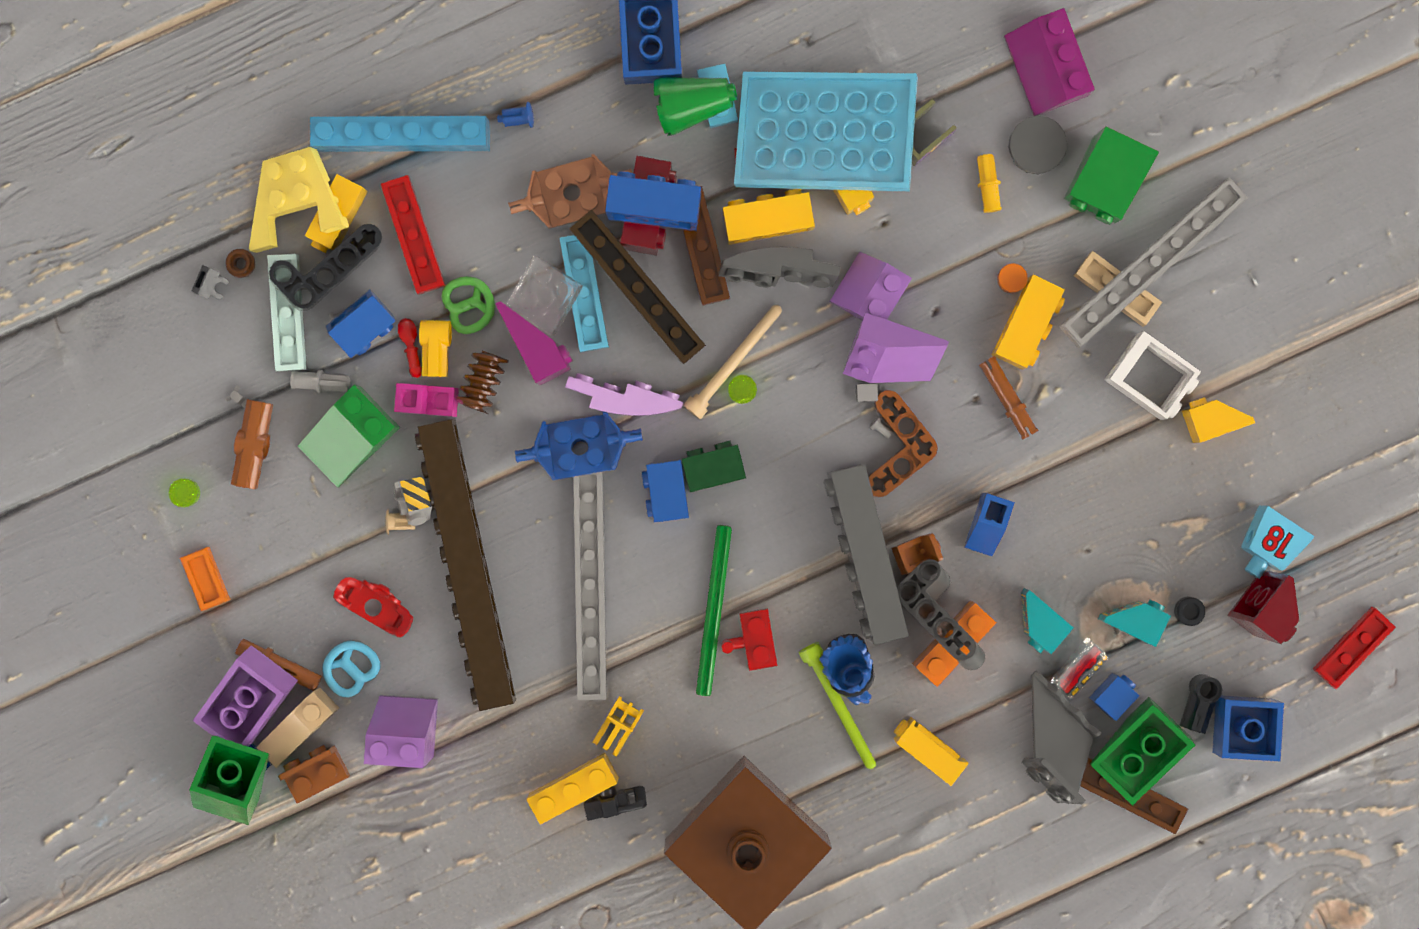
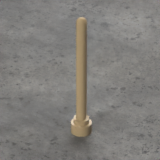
[683,305,782,419]

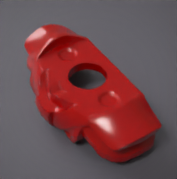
[333,577,413,637]

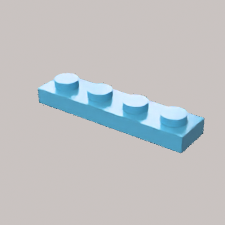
[560,235,609,352]

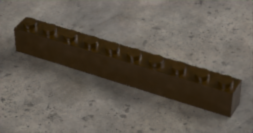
[415,419,516,711]

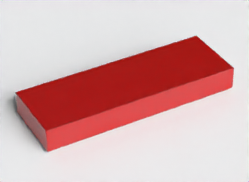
[1313,607,1396,690]

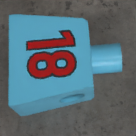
[1241,505,1315,579]

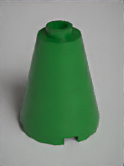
[654,77,737,136]

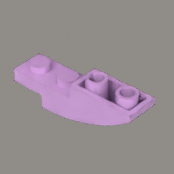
[565,373,683,416]

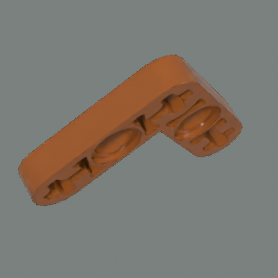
[868,390,938,497]

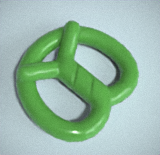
[441,276,495,334]

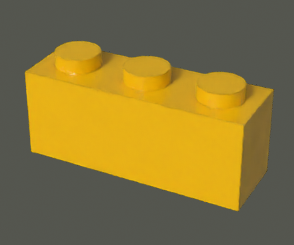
[723,189,815,245]
[991,274,1065,370]
[526,753,619,825]

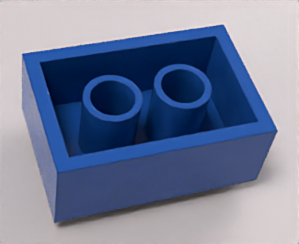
[619,0,682,85]
[605,171,701,231]

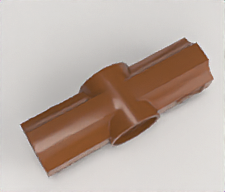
[231,399,274,489]

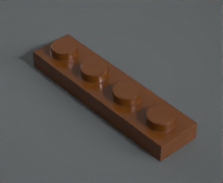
[683,186,730,306]
[1080,757,1188,835]

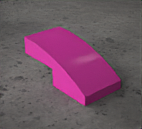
[394,383,459,417]

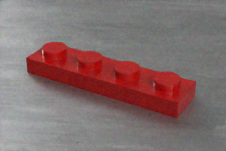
[381,175,446,295]

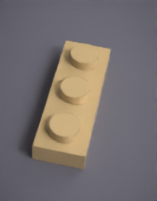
[1073,251,1162,327]

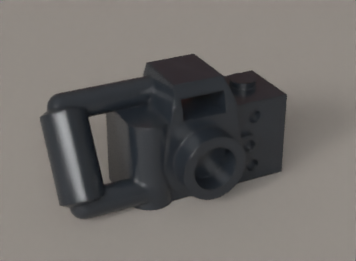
[583,786,647,821]

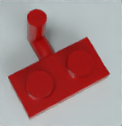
[721,608,778,671]

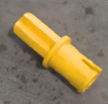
[977,154,1002,213]

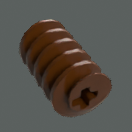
[456,350,509,414]

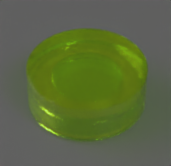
[728,375,757,404]
[169,478,200,507]

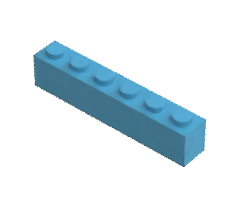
[310,116,490,152]

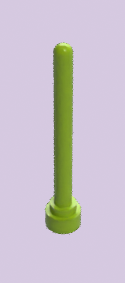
[798,642,876,769]

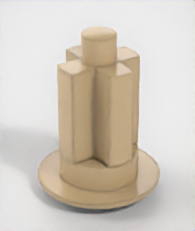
[385,509,415,535]

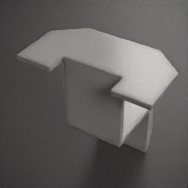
[225,385,247,408]

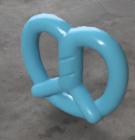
[322,640,380,697]

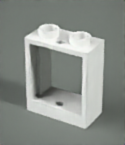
[1104,331,1201,420]

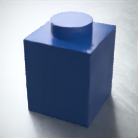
[1089,673,1140,721]

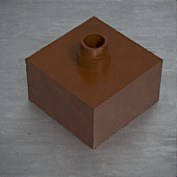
[664,756,832,929]

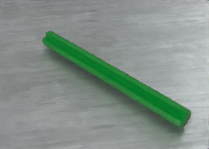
[696,525,732,696]

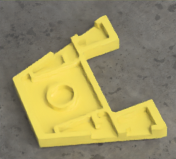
[249,147,349,253]

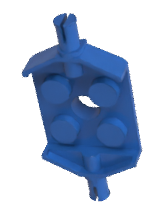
[515,411,643,480]

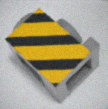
[394,476,432,526]

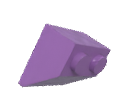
[830,252,912,321]

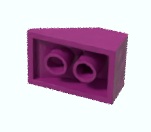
[495,301,573,385]

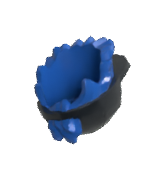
[819,634,875,705]

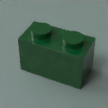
[682,440,746,493]

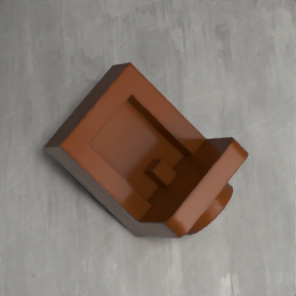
[891,533,943,575]

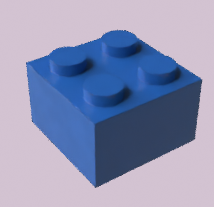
[1212,695,1284,762]

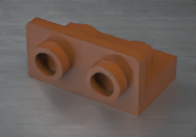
[278,745,350,804]

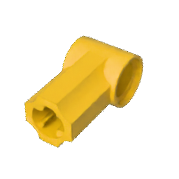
[419,320,452,377]

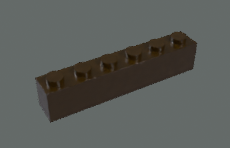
[569,210,706,364]

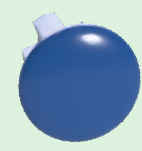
[497,102,534,128]

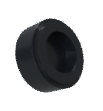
[1174,596,1206,626]

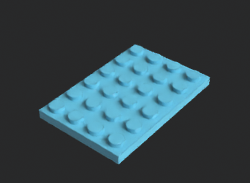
[734,72,918,191]

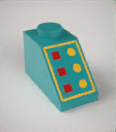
[1021,588,1074,654]
[1098,599,1171,647]

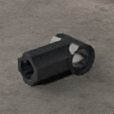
[1180,674,1223,734]

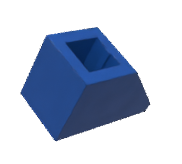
[964,493,1015,556]

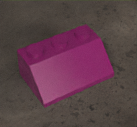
[1004,8,1095,116]

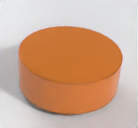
[997,263,1028,293]

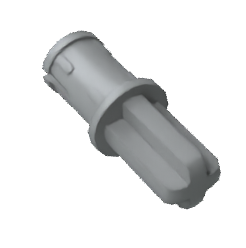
[290,370,350,393]

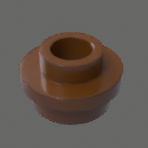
[226,249,255,278]

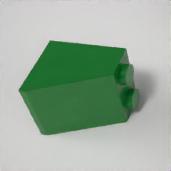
[1064,126,1159,225]
[189,735,269,826]

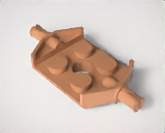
[508,154,632,229]

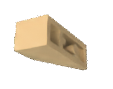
[256,688,339,768]

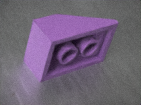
[843,312,949,383]

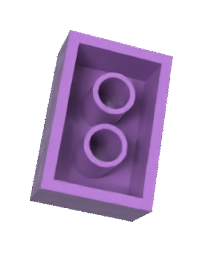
[193,645,298,747]

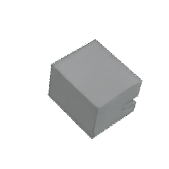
[856,384,878,402]

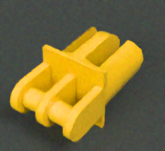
[592,696,644,757]

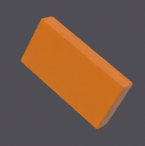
[180,547,230,611]

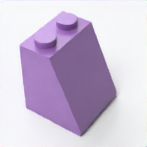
[364,696,438,768]

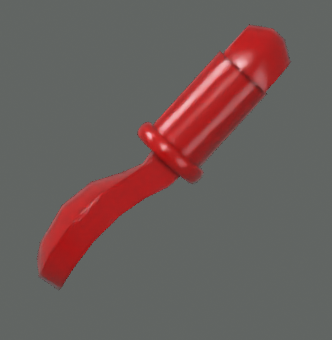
[398,318,422,378]

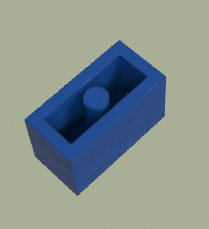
[326,289,395,358]
[642,460,689,523]

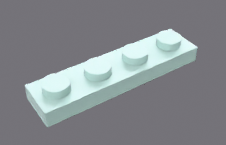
[267,254,307,372]

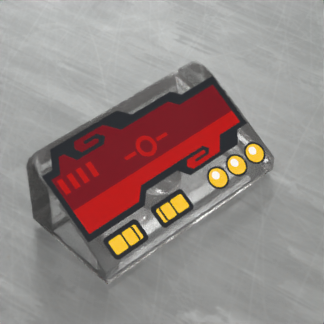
[1049,638,1109,700]

